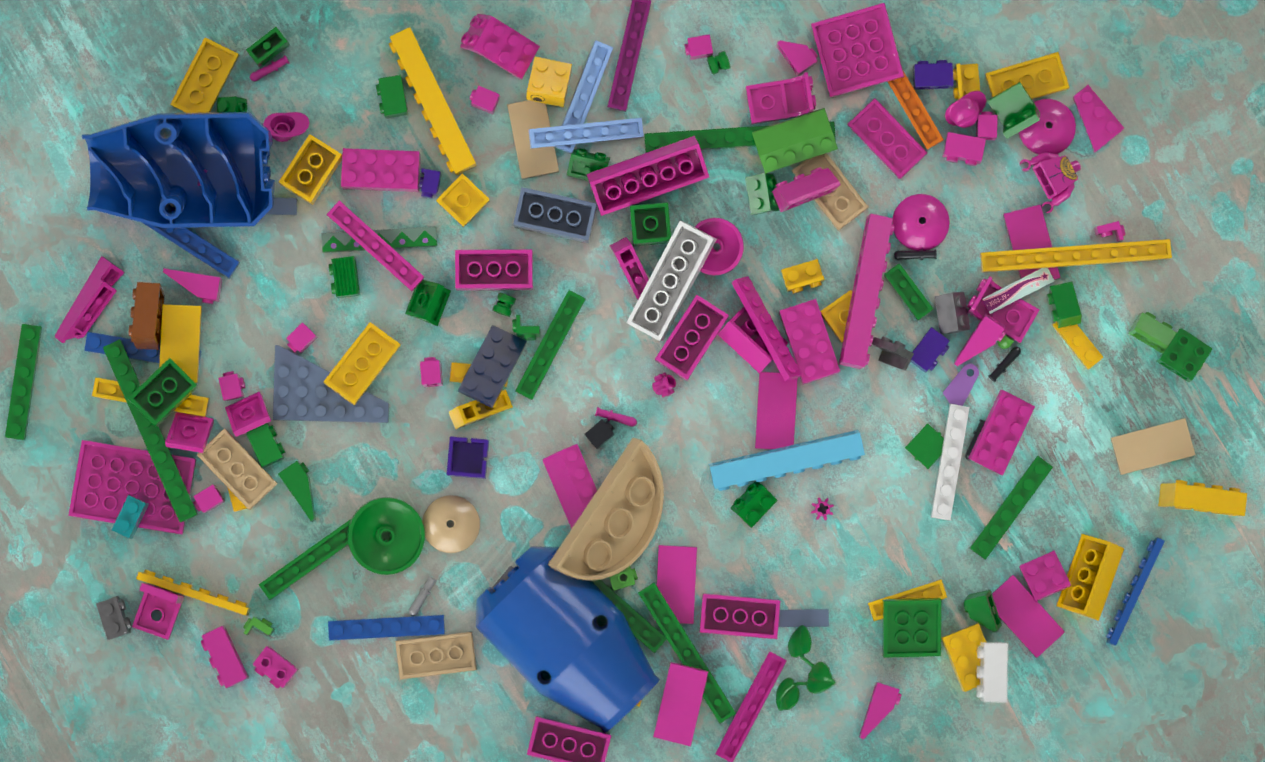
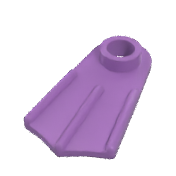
[943,364,979,406]

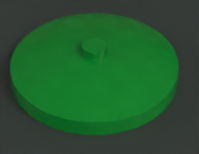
[347,497,425,575]

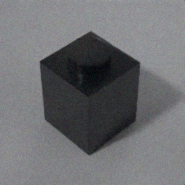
[585,419,615,449]

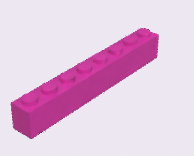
[838,214,894,369]

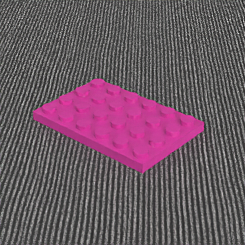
[68,440,196,535]

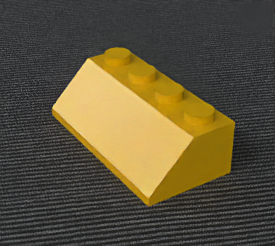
[1056,534,1124,621]

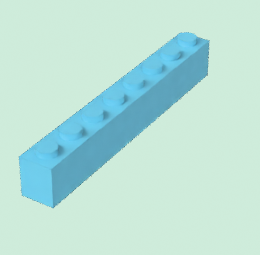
[709,430,865,491]

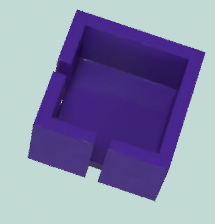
[446,436,489,479]

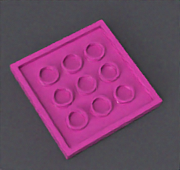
[811,3,904,98]

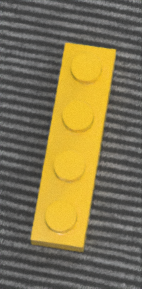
[868,579,947,621]

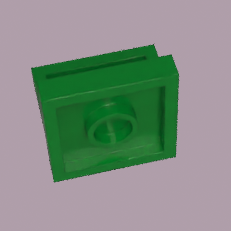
[405,280,451,326]

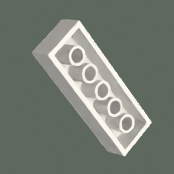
[626,221,717,341]

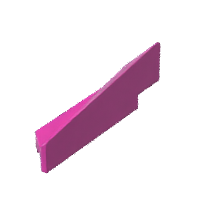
[55,257,125,343]

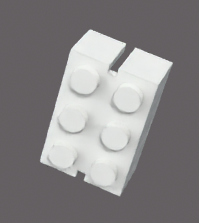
[976,642,1008,702]

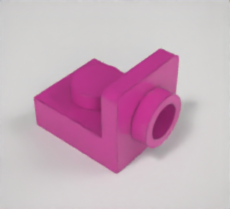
[1094,221,1125,242]

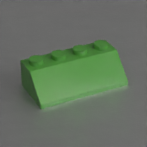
[752,108,838,173]
[1128,312,1204,370]

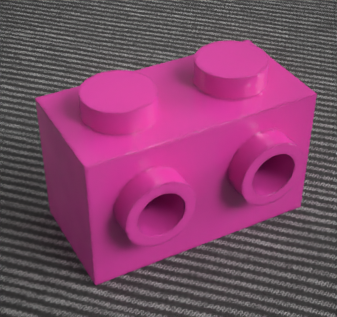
[252,646,299,688]

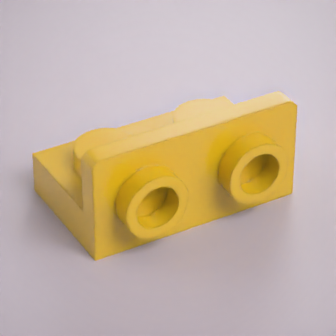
[953,63,980,100]
[781,259,825,294]

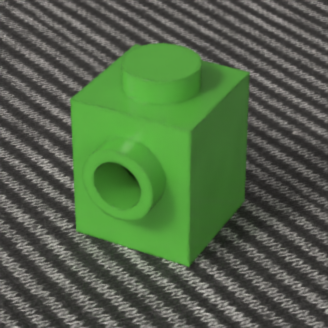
[609,566,638,591]

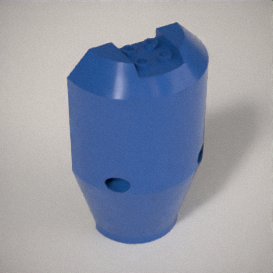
[82,112,275,228]
[476,546,660,733]

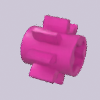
[652,372,676,397]
[811,497,834,521]

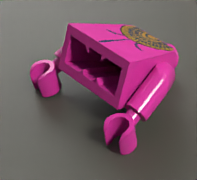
[1020,152,1081,213]

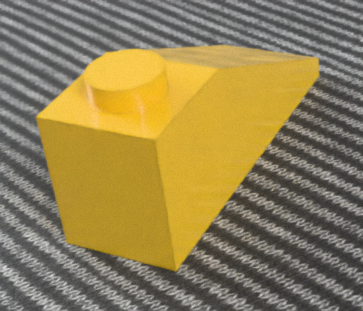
[449,389,513,430]

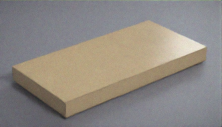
[507,100,559,179]
[792,153,869,231]
[1110,418,1195,475]
[196,428,278,510]
[395,632,477,680]

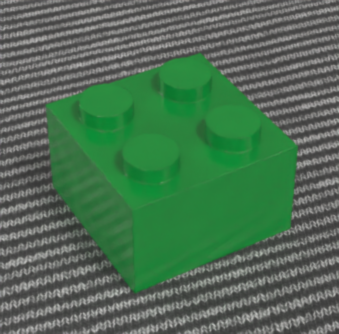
[630,203,671,247]

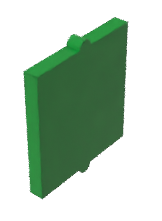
[905,423,944,469]

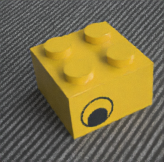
[526,56,572,107]

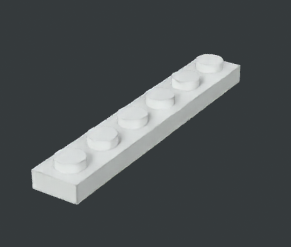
[931,404,970,521]

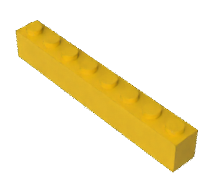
[388,27,477,176]

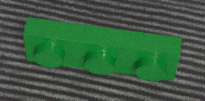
[884,263,933,321]

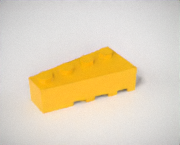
[1158,480,1247,516]

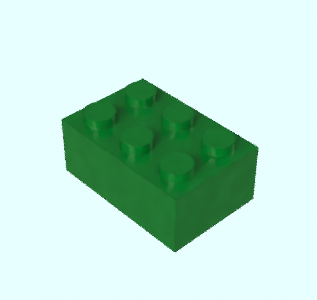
[128,358,198,428]

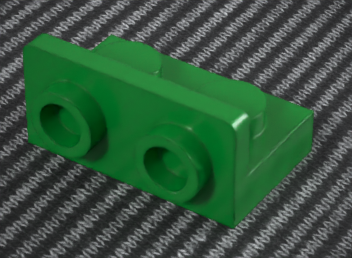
[567,148,610,181]

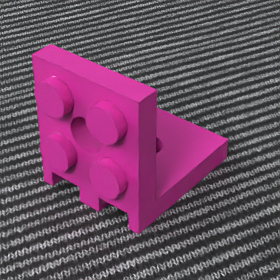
[132,583,185,640]

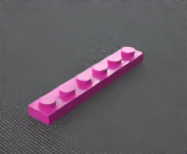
[326,200,425,291]
[732,276,802,381]
[715,651,787,762]

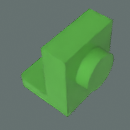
[243,617,275,636]

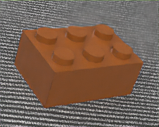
[129,282,165,350]

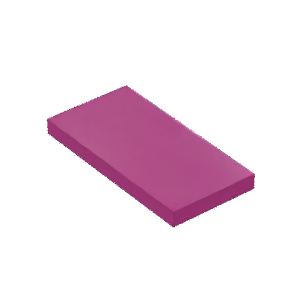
[847,98,928,179]
[1003,204,1061,280]
[755,372,798,449]
[655,545,697,624]
[992,575,1065,658]
[653,662,709,747]

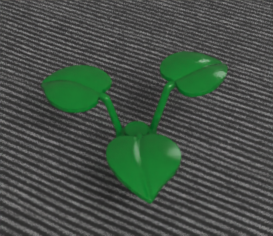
[776,625,836,711]

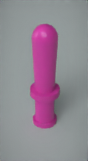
[250,55,290,82]
[595,407,637,427]

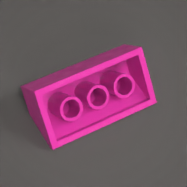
[542,444,597,529]

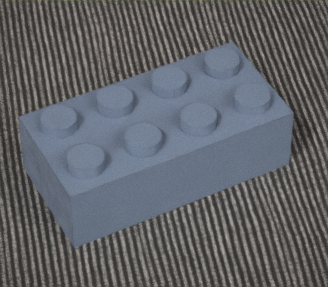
[513,187,597,243]

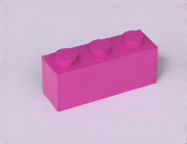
[201,626,249,688]

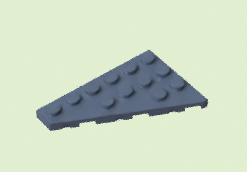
[273,345,389,423]

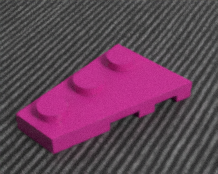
[1073,85,1125,153]

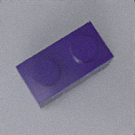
[913,60,954,90]
[910,327,950,373]

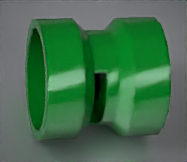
[706,51,731,75]
[492,293,516,317]

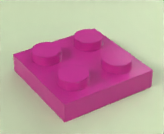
[225,391,271,437]
[165,412,214,453]
[1019,550,1071,602]

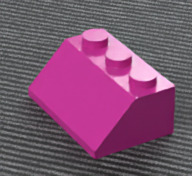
[772,167,841,212]
[717,307,788,373]

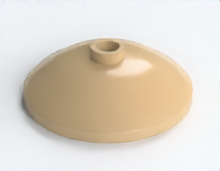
[422,495,480,553]

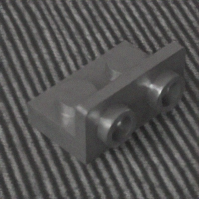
[96,596,132,640]

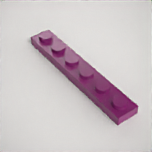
[607,0,652,112]

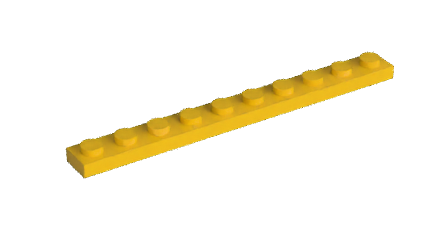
[980,239,1172,273]

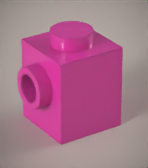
[218,371,245,401]

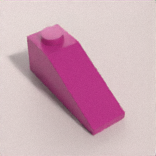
[609,237,649,300]
[163,268,223,304]
[954,313,1006,366]
[859,682,902,739]

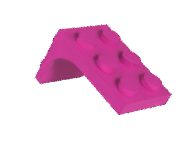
[460,14,540,79]
[746,72,816,124]
[967,276,1039,343]

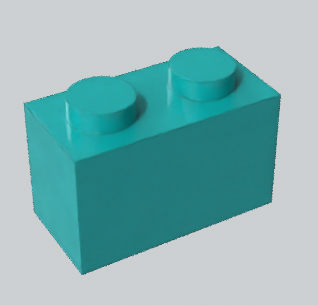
[112,495,149,539]

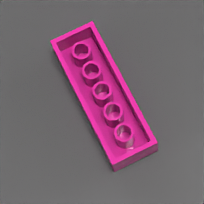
[586,136,709,216]

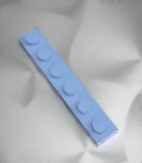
[554,40,613,154]
[528,118,644,149]

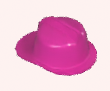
[945,91,986,128]
[263,112,310,142]

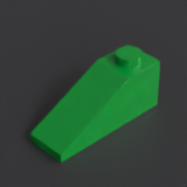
[278,461,316,522]

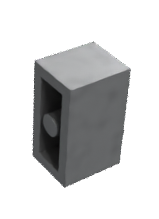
[935,292,970,334]

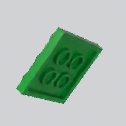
[882,598,942,658]

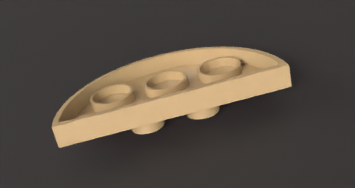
[548,437,664,580]

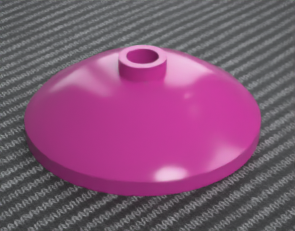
[1019,99,1076,155]
[892,194,950,251]
[695,218,744,275]

